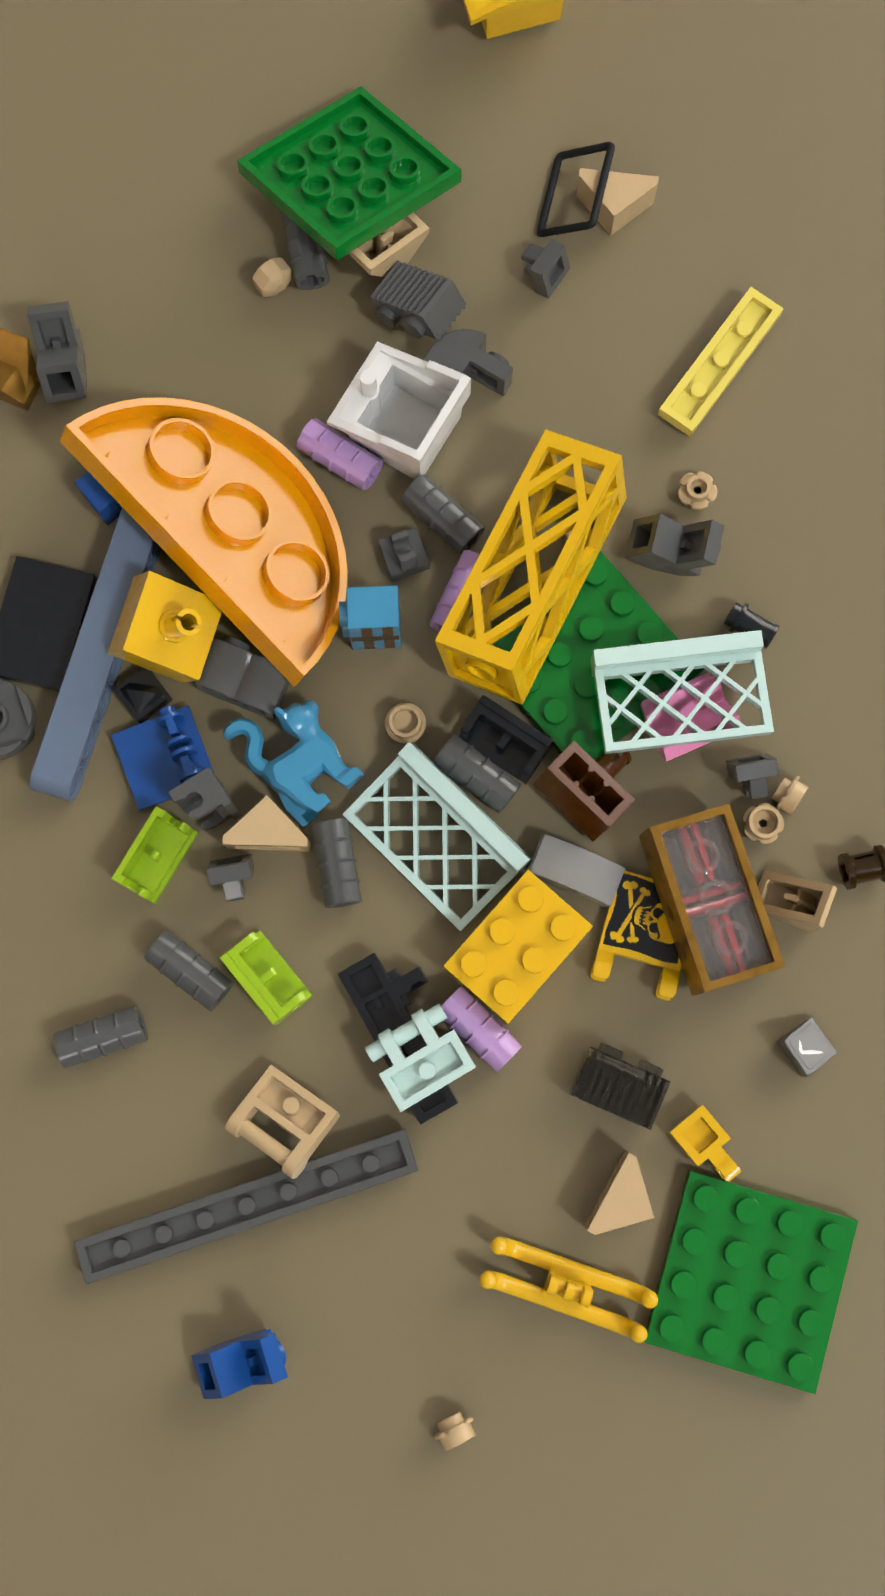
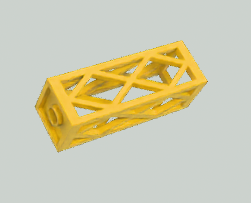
[435,429,627,705]

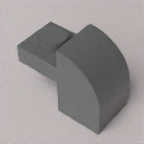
[27,301,87,403]
[423,329,513,396]
[625,514,724,576]

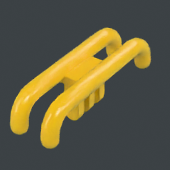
[479,1236,658,1343]

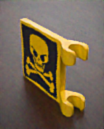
[590,871,682,1001]

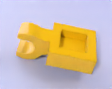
[668,1104,741,1182]

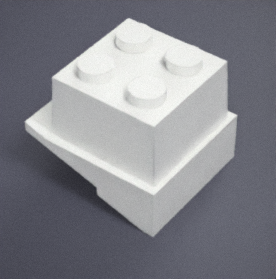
[327,341,471,479]

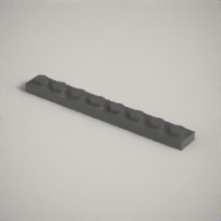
[74,1129,419,1284]

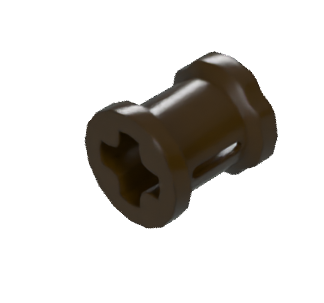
[838,845,885,890]

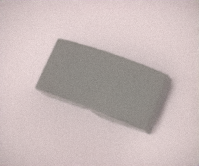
[527,834,625,907]

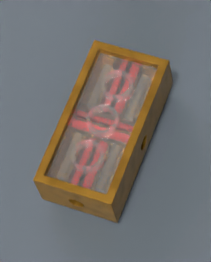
[639,804,785,996]

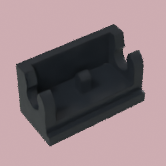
[459,695,553,785]

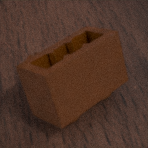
[533,741,635,842]

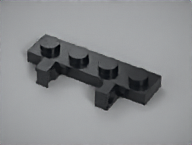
[338,953,468,1125]

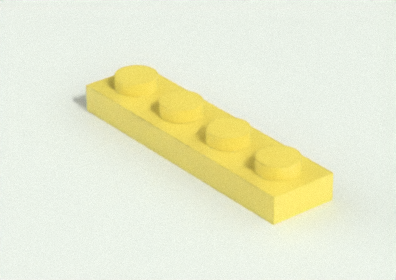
[657,287,784,437]

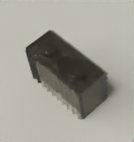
[569,1042,671,1130]

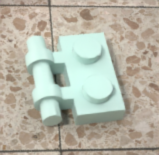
[365,1003,476,1112]

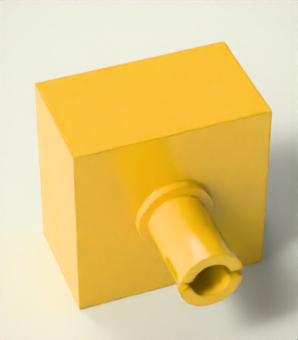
[107,571,222,683]

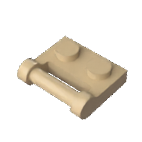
[225,1065,340,1179]

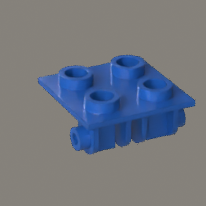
[111,705,215,811]

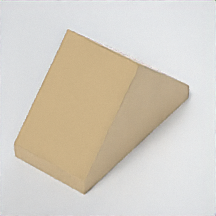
[576,168,659,236]
[348,212,430,277]
[222,795,311,852]
[758,870,837,933]
[584,1150,654,1235]

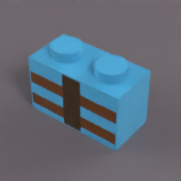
[339,585,401,650]

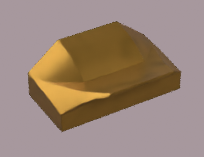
[0,328,41,411]

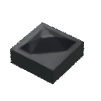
[114,668,173,723]

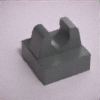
[521,239,570,299]
[378,527,430,582]
[726,753,779,799]
[207,854,254,902]

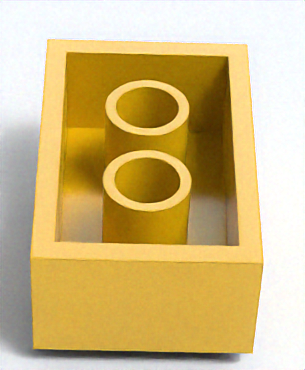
[443,870,593,1025]

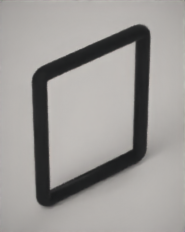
[537,142,615,237]

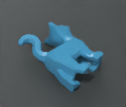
[223,700,364,829]

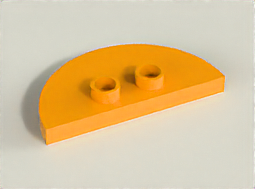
[60,397,348,687]

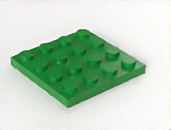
[237,86,462,260]
[493,551,704,761]
[644,1170,858,1394]

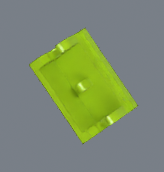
[111,806,199,904]
[220,930,313,1025]

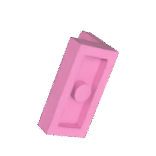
[641,672,741,762]

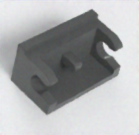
[168,767,242,830]

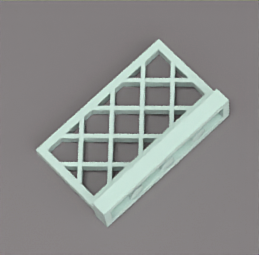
[590,630,774,754]
[342,742,532,932]

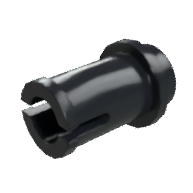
[724,602,780,649]

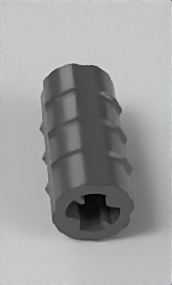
[281,211,330,290]
[401,474,485,555]
[434,734,521,813]
[311,818,362,908]
[144,930,234,1012]
[53,1005,148,1068]

